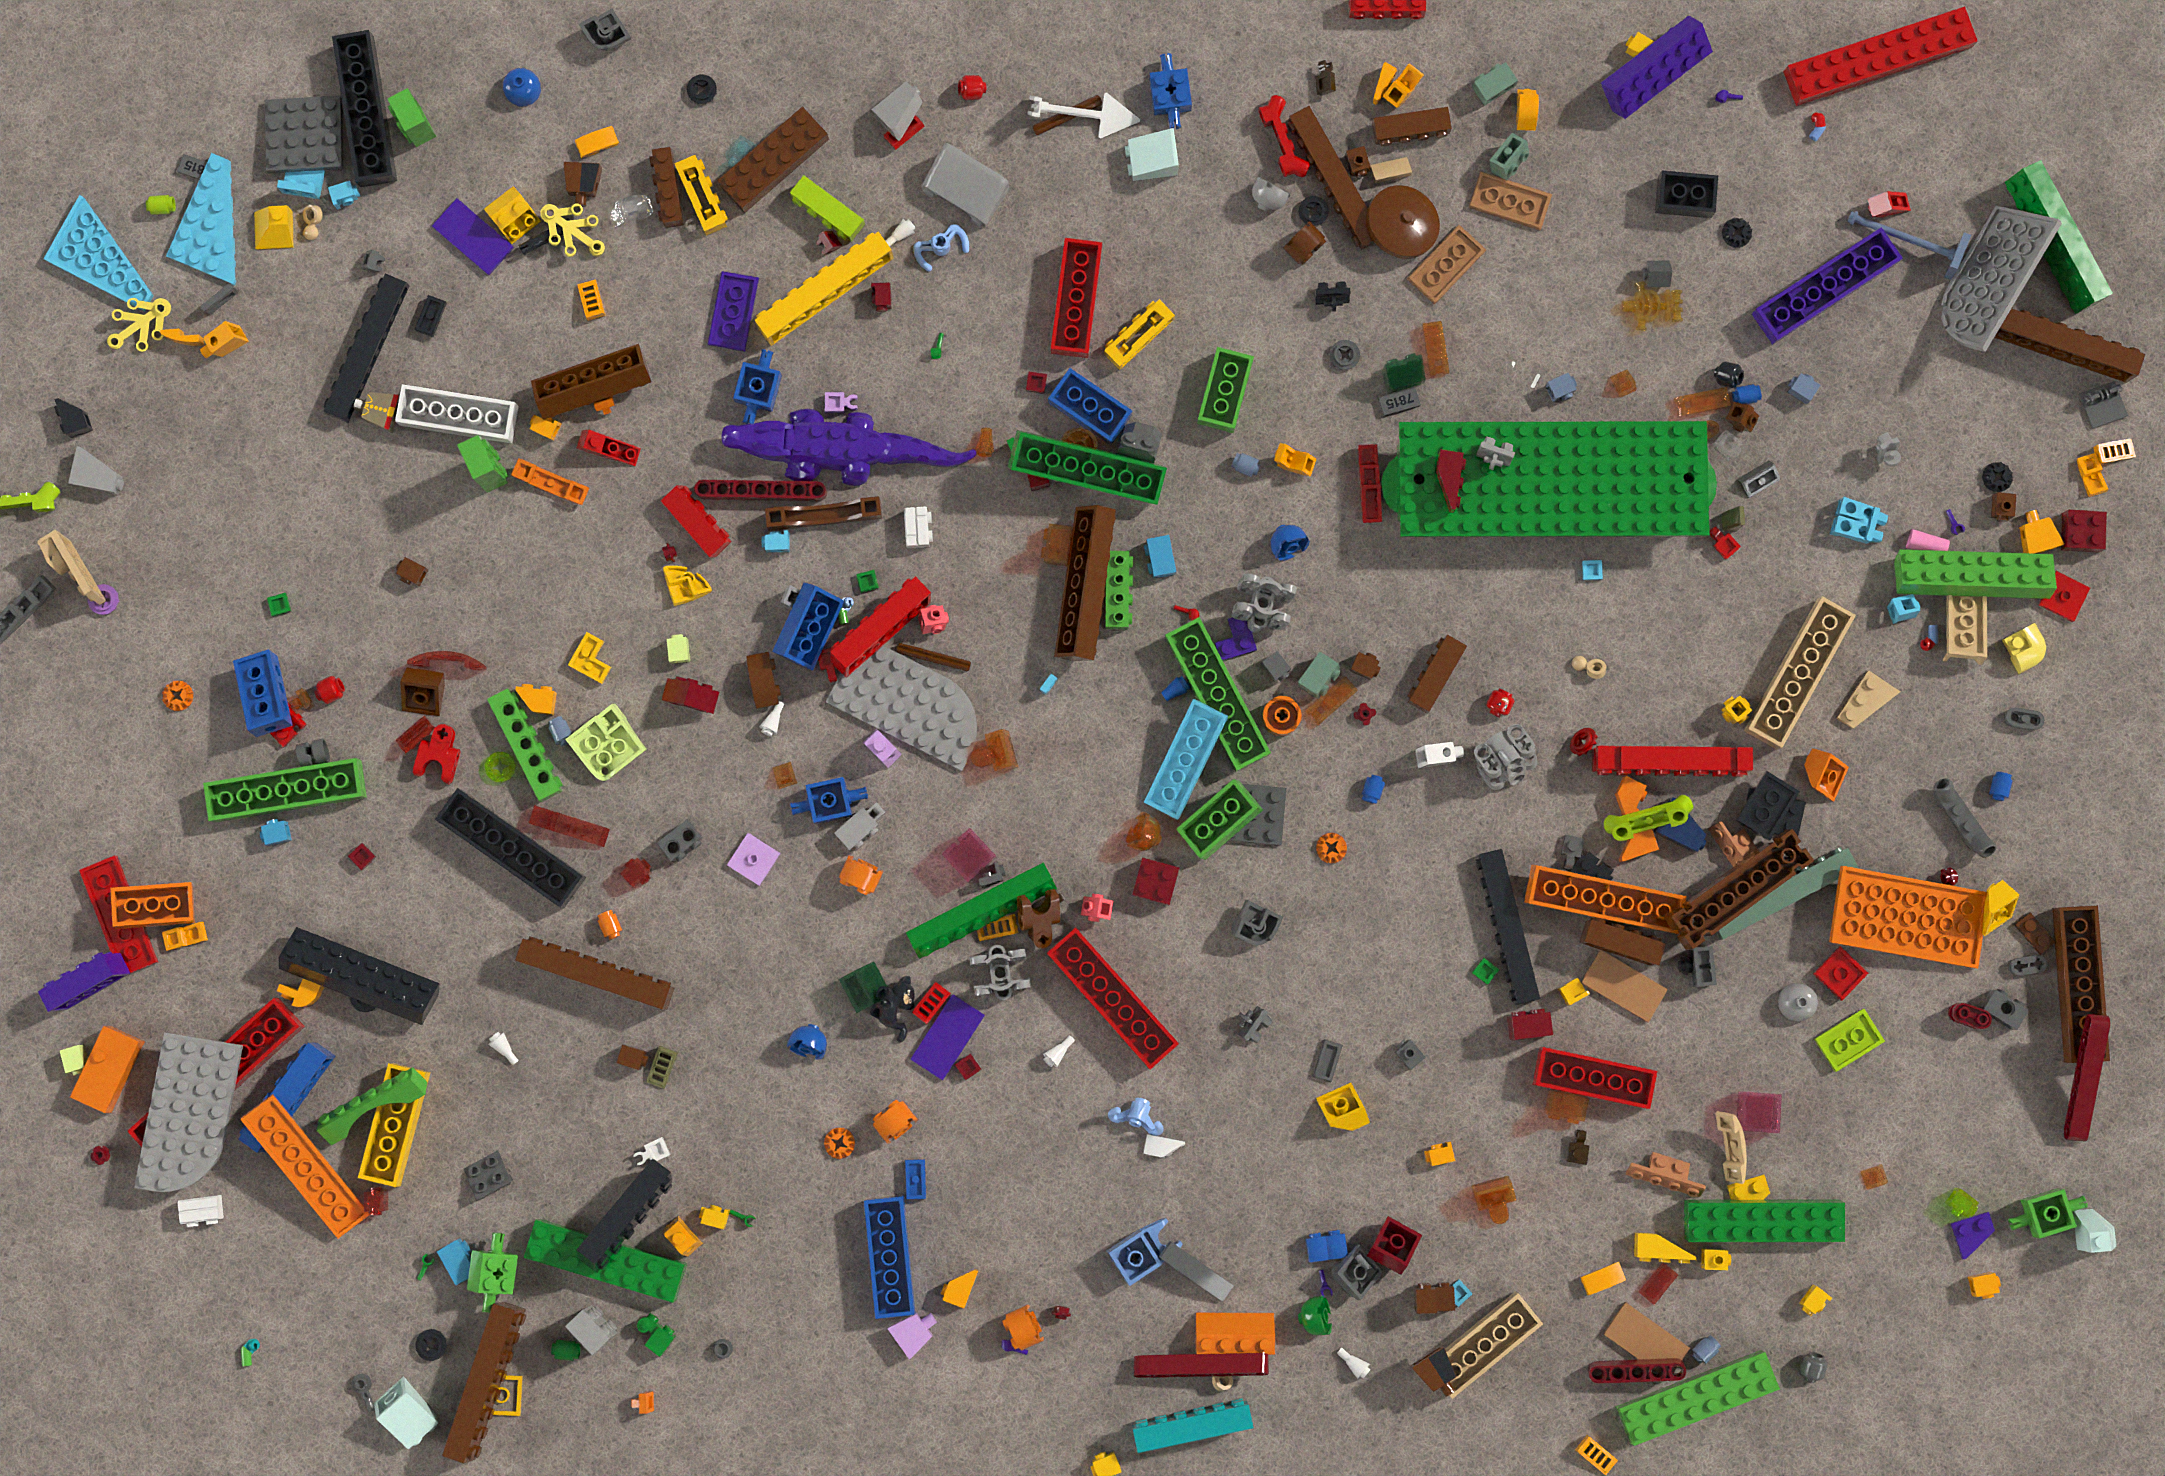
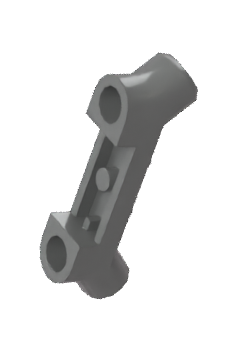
[1933,778,1996,858]

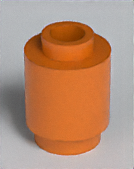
[598,910,622,940]

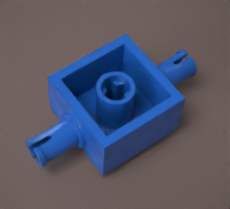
[1149,53,1192,130]
[733,349,782,424]
[790,777,868,824]

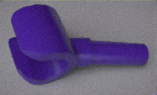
[1715,90,1743,103]
[1946,509,1965,535]
[1318,1269,1333,1298]
[1001,1339,1028,1355]

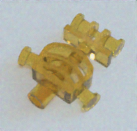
[1622,281,1683,331]

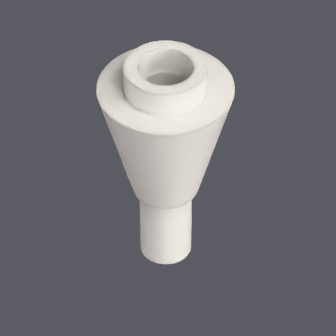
[885,219,915,247]
[759,701,784,736]
[488,1032,519,1065]
[1043,1035,1075,1067]
[1337,1348,1370,1379]

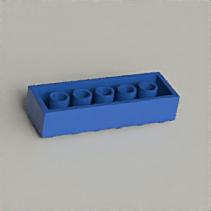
[238,1043,336,1153]
[864,1195,916,1319]

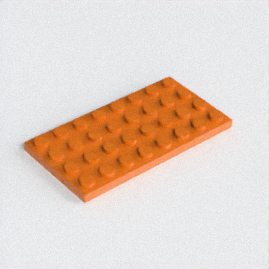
[1829,866,1987,969]

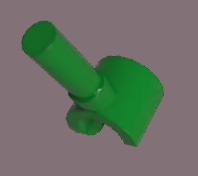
[931,333,944,359]
[729,1209,756,1227]
[417,1254,435,1281]

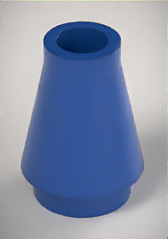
[1161,676,1190,701]

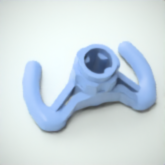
[913,224,969,272]
[1108,1098,1164,1136]

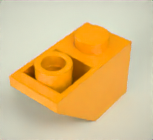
[515,684,557,715]

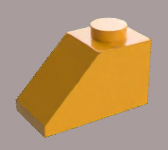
[941,1269,979,1308]

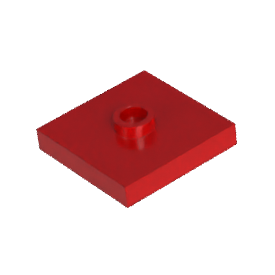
[2038,571,2090,622]
[1813,946,1869,1001]

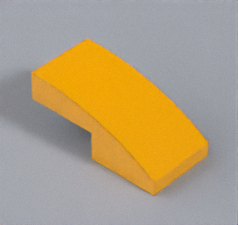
[575,126,619,158]
[160,328,204,346]
[2077,453,2108,497]
[162,922,208,951]
[1580,1262,1626,1295]

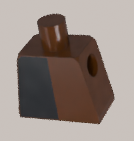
[564,162,602,207]
[1410,1345,1456,1397]

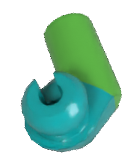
[241,1338,260,1366]

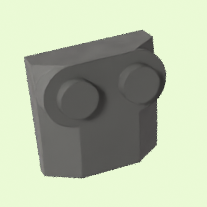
[1117,422,1162,463]
[1332,1244,1383,1300]

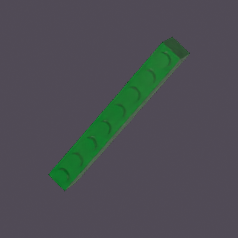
[906,862,1057,959]

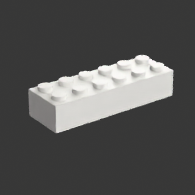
[395,384,519,443]

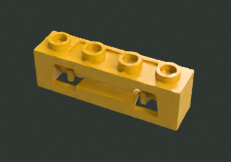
[674,155,728,236]
[1104,299,1175,370]

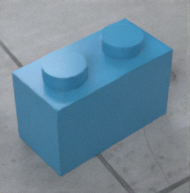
[1143,535,1176,579]
[437,1238,471,1285]

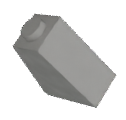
[871,81,923,141]
[68,446,124,495]

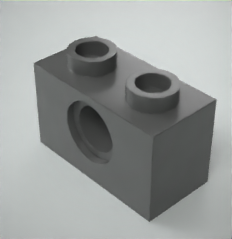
[1980,989,2029,1030]

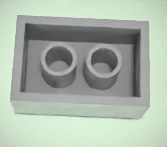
[565,1305,618,1355]

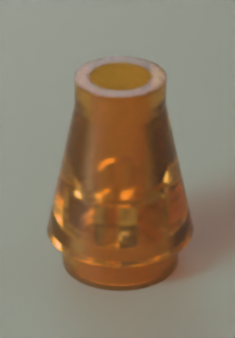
[975,427,994,457]

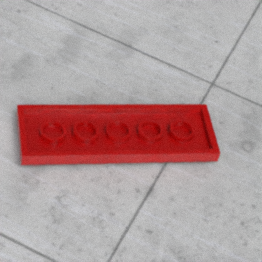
[79,855,158,974]

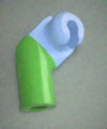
[838,597,854,625]

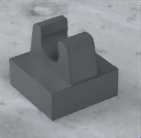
[361,250,385,272]

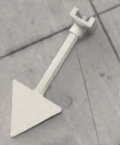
[1027,93,1140,138]

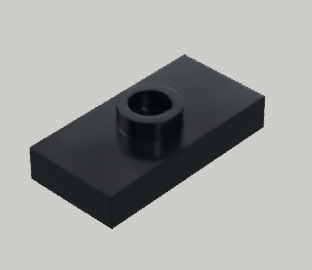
[414,295,447,337]

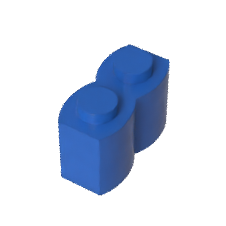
[1305,1230,1348,1262]

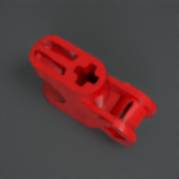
[413,724,461,785]

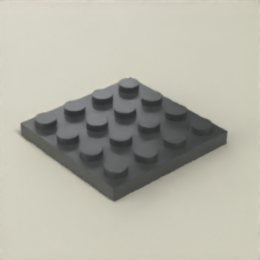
[265,95,343,173]

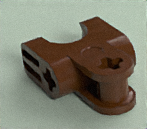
[1017,889,1060,948]

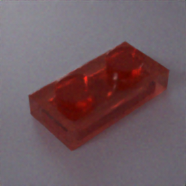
[396,715,435,753]
[1638,1262,1678,1305]

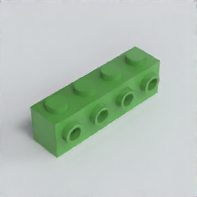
[1105,551,1133,629]

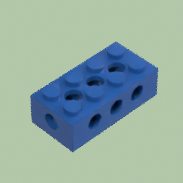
[233,649,293,737]

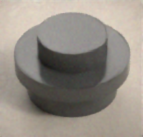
[713,1339,733,1359]

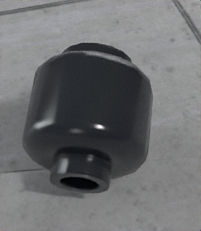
[1714,361,1744,388]

